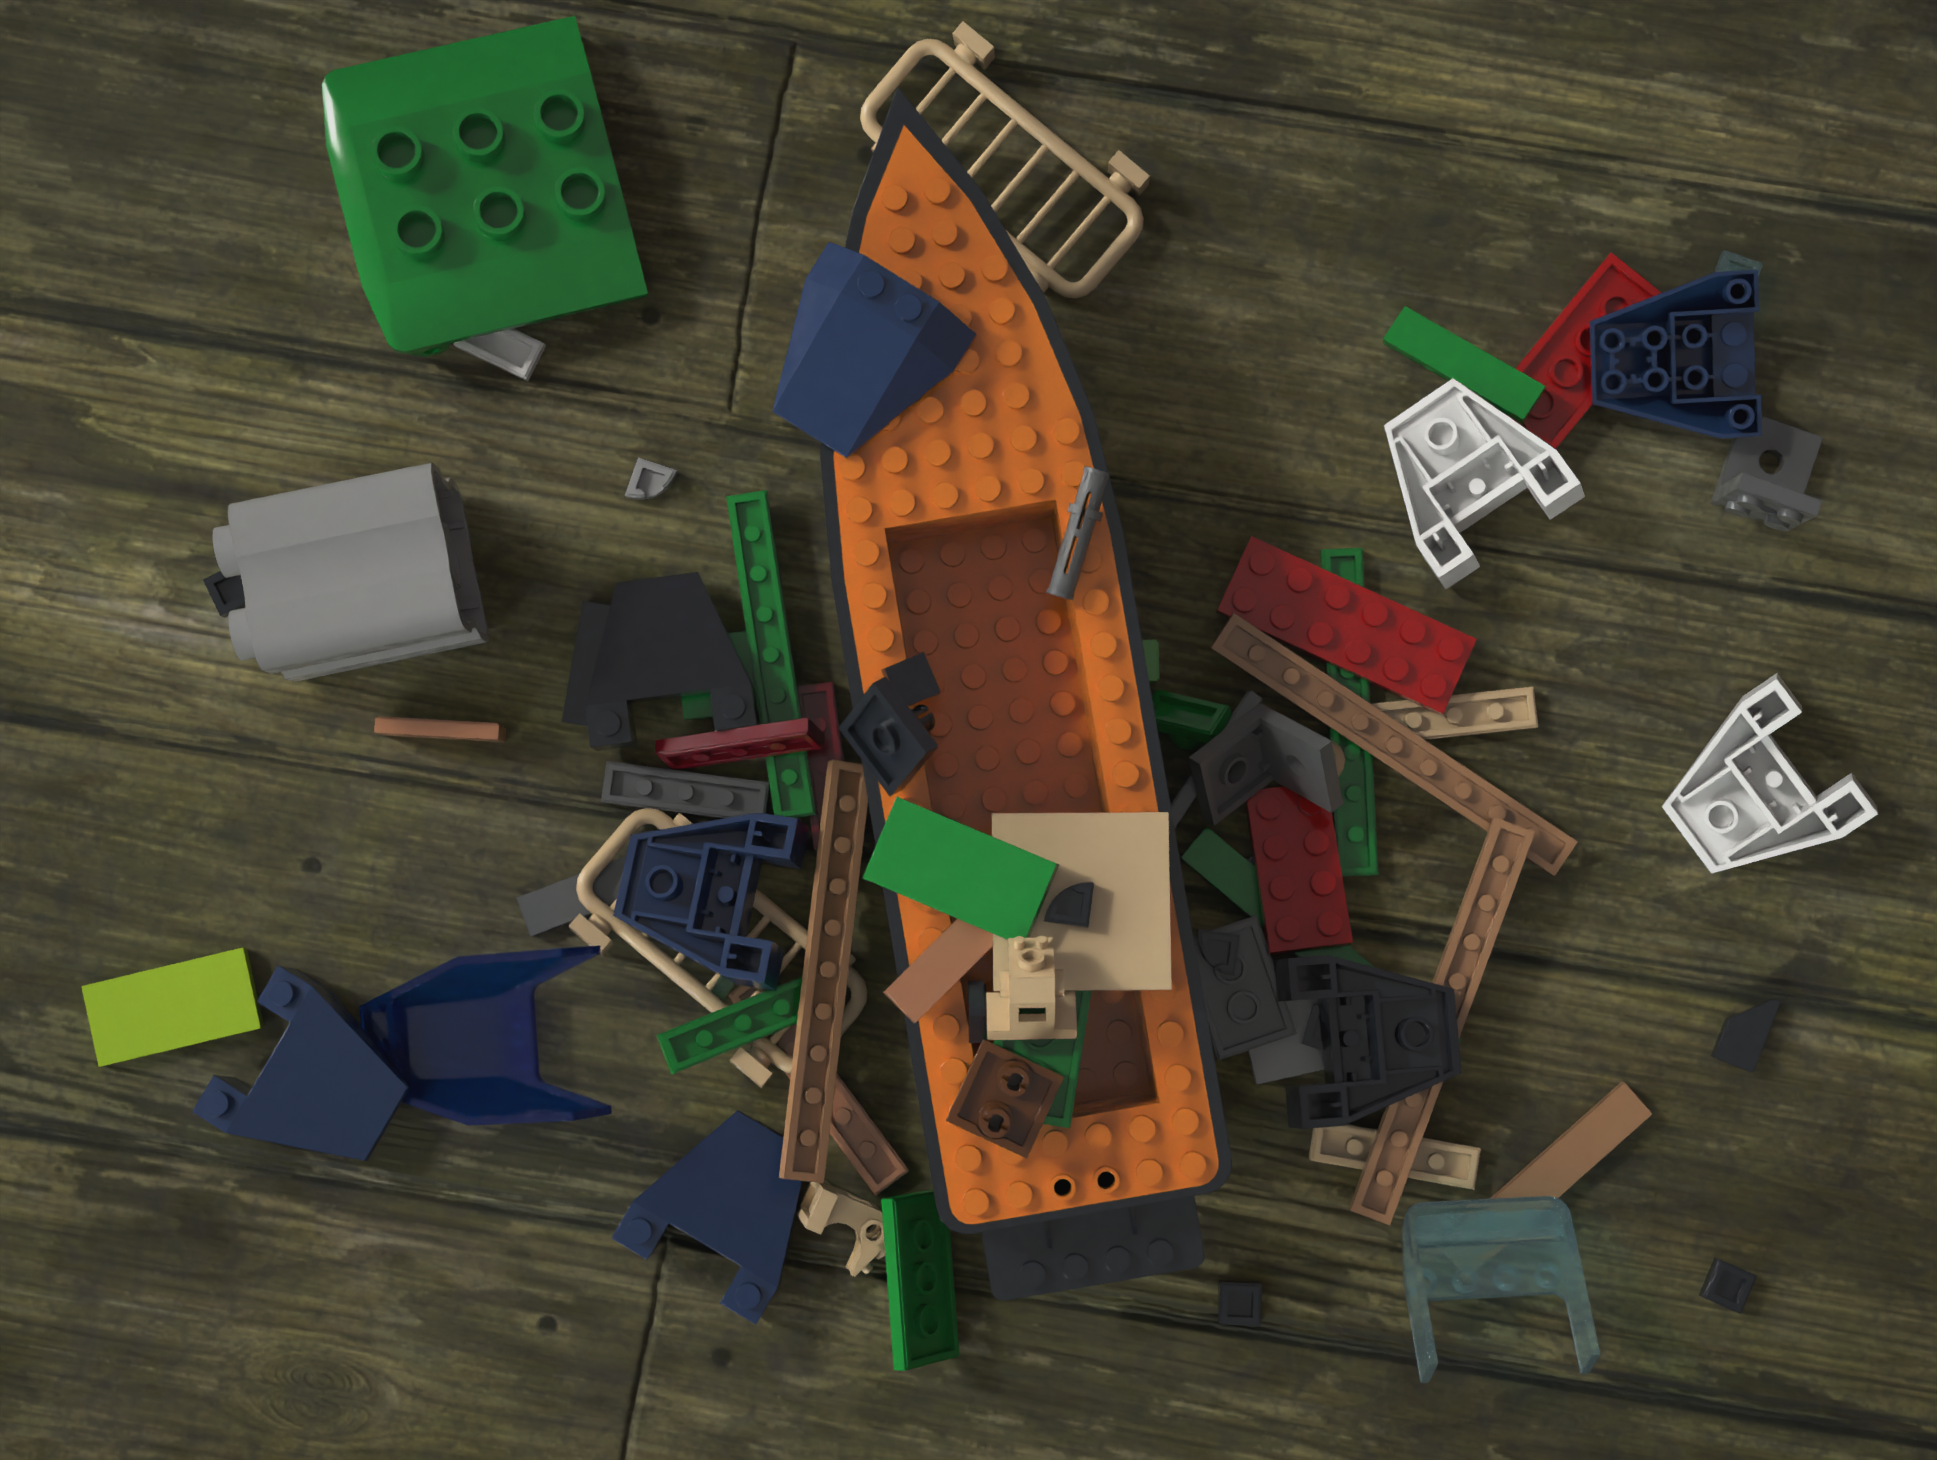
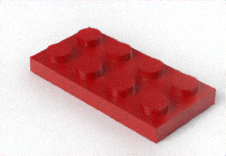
[1245,786,1353,955]

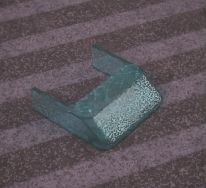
[1402,1196,1601,1383]

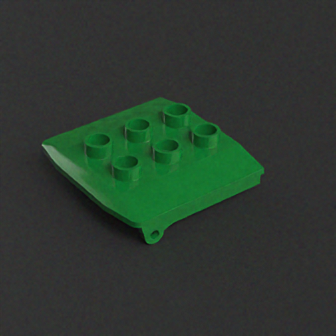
[322,16,648,357]

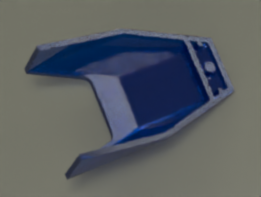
[360,945,612,1126]

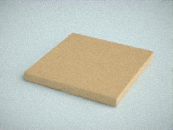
[992,812,1172,991]

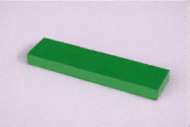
[1383,306,1546,424]
[656,977,802,1075]

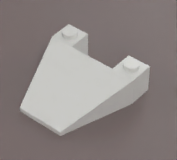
[1384,379,1585,589]
[1662,673,1878,874]

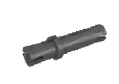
[1046,466,1111,600]

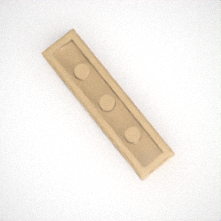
[1372,687,1538,740]
[1308,1124,1481,1190]

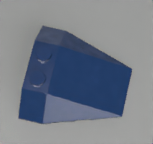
[772,242,976,459]

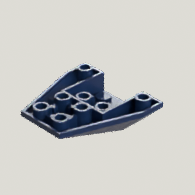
[1589,269,1762,438]

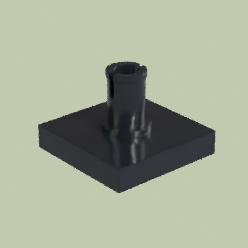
[839,676,939,797]

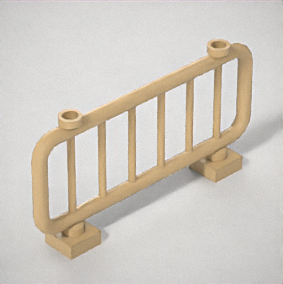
[860,21,1150,298]
[569,808,868,1088]

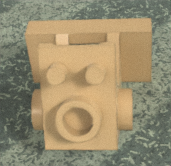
[986,936,1077,1040]
[796,1180,885,1277]

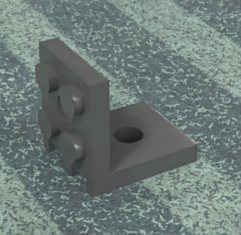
[1710,416,1823,531]
[1188,703,1343,826]

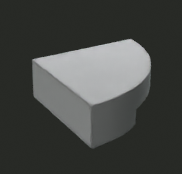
[625,457,678,500]

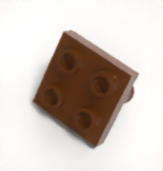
[946,1038,1064,1158]

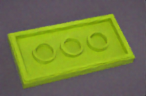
[81,947,264,1067]

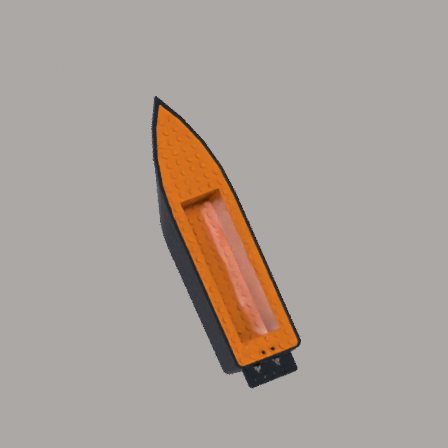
[820,88,1232,1301]

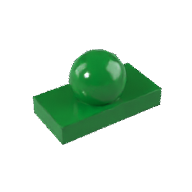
[1152,689,1232,750]

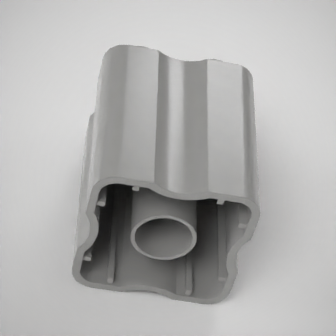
[213,462,489,682]

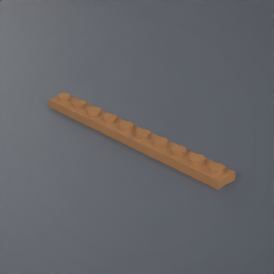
[1210,613,1578,876]
[779,760,868,1183]
[1348,817,1535,1225]

